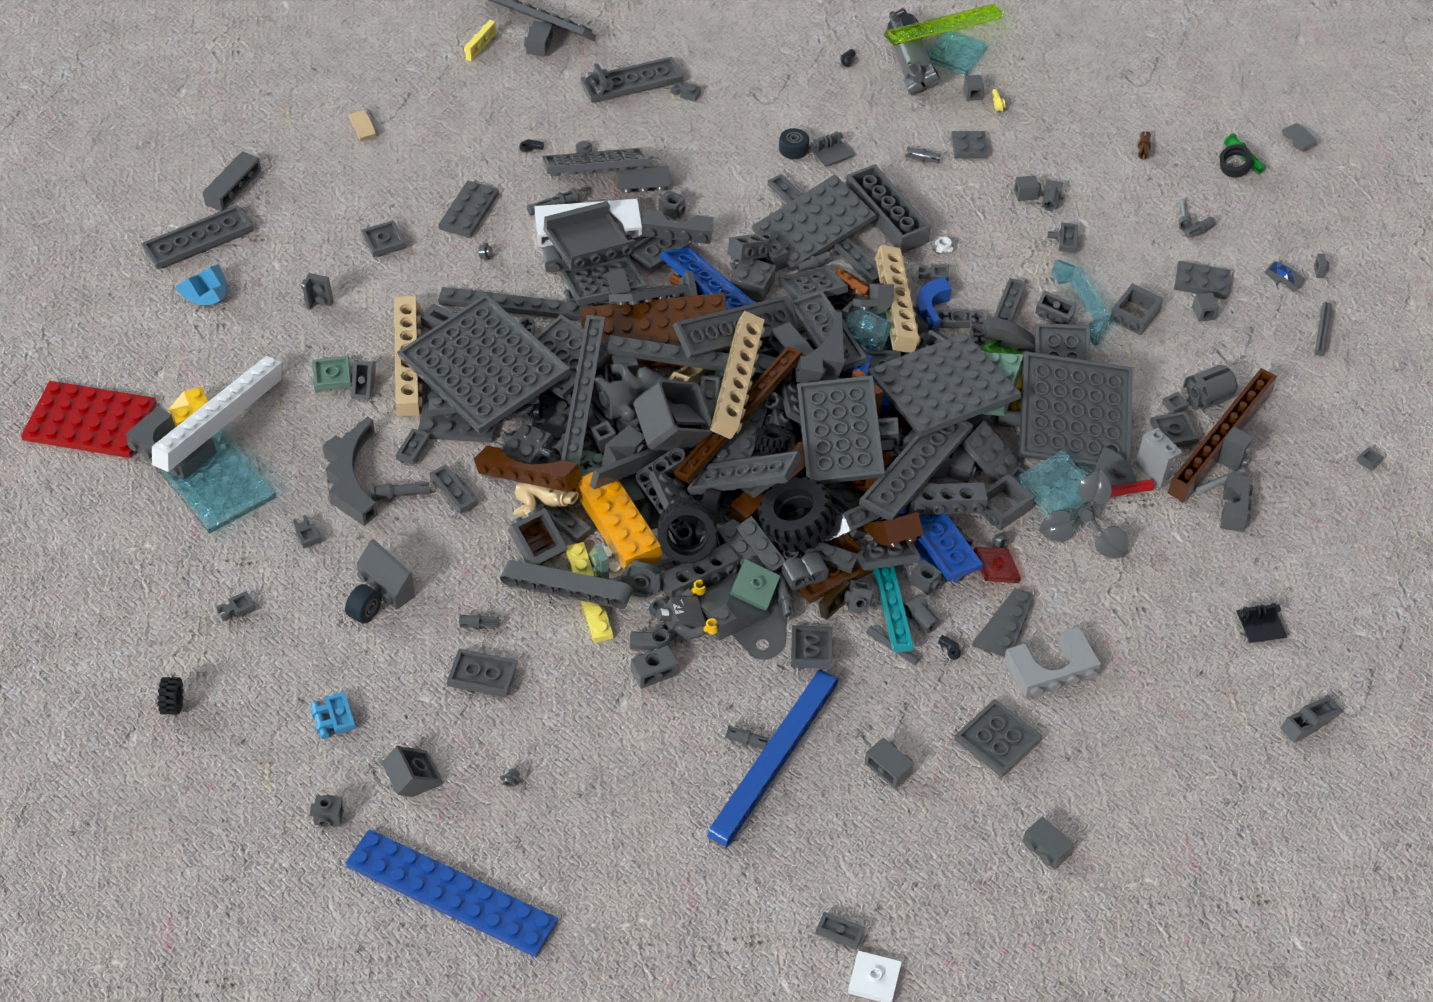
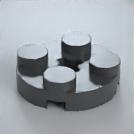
[621,560,662,597]

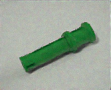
[1224,133,1266,174]

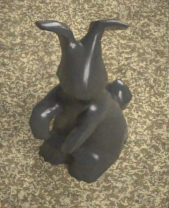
[594,363,674,422]

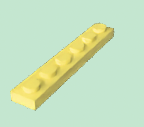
[565,542,613,643]

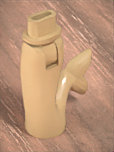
[513,482,579,517]

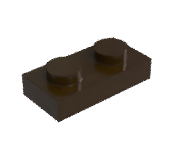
[819,580,850,620]

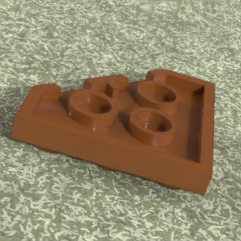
[836,268,870,298]

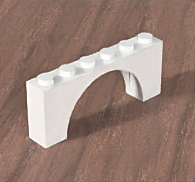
[534,199,642,248]

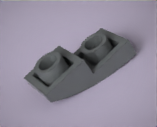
[1282,123,1317,151]

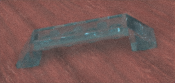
[1052,259,1110,346]

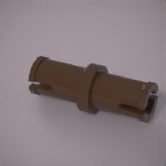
[1138,131,1151,160]

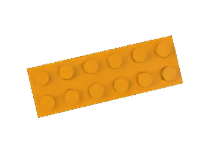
[575,472,662,570]

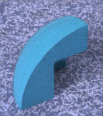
[175,264,227,305]

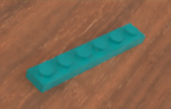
[874,566,913,652]

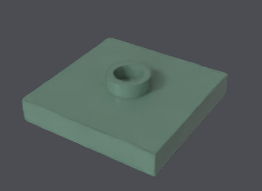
[312,356,352,391]
[730,559,780,611]

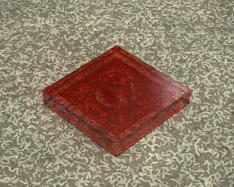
[973,546,1021,583]

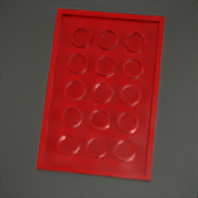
[21,381,157,458]

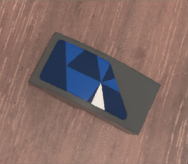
[1264,261,1305,292]

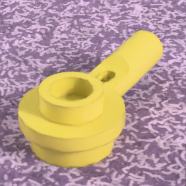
[992,89,1006,112]

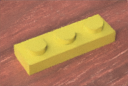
[464,20,496,61]

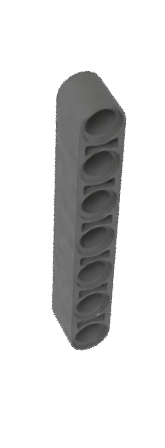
[500,560,633,609]

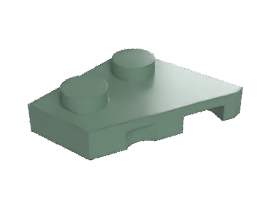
[588,545,609,579]

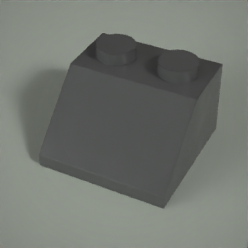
[382,746,443,797]

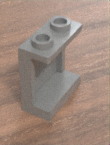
[1135,428,1182,489]

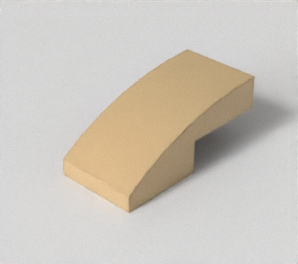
[348,110,376,141]

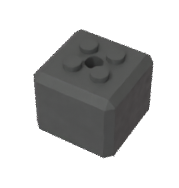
[633,379,713,452]

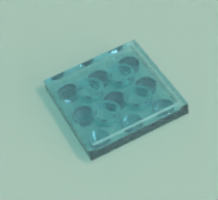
[928,29,987,76]
[1017,449,1087,516]

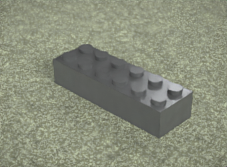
[846,164,931,253]

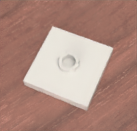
[848,951,901,1002]

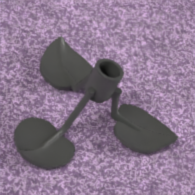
[1039,468,1128,558]

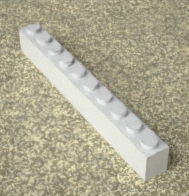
[152,356,282,472]

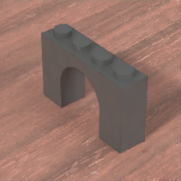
[126,406,217,481]

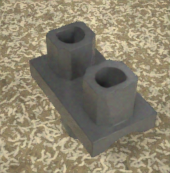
[584,64,613,95]

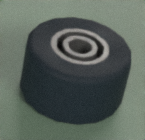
[779,128,809,159]
[345,584,382,624]

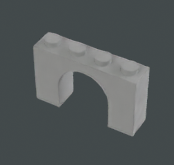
[1004,627,1101,698]

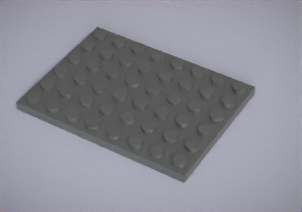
[397,294,571,434]

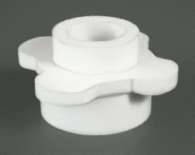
[935,237,953,253]

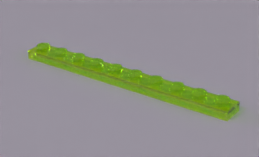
[884,4,1004,46]

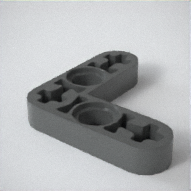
[936,310,988,350]

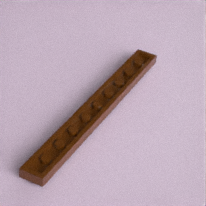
[673,346,804,483]

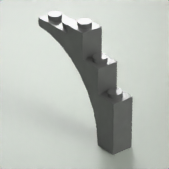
[323,417,378,526]

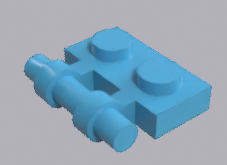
[311,692,356,739]

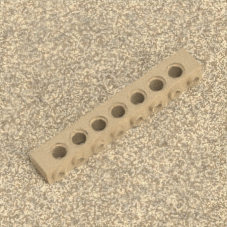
[875,245,920,353]
[394,296,423,416]
[710,311,765,439]

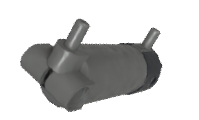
[887,8,940,95]

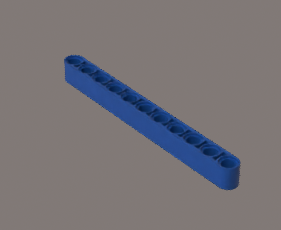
[707,669,839,847]

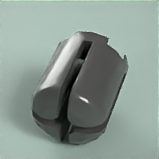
[1183,365,1238,410]

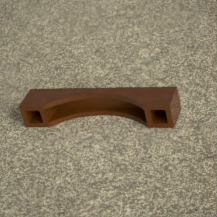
[474,445,582,492]

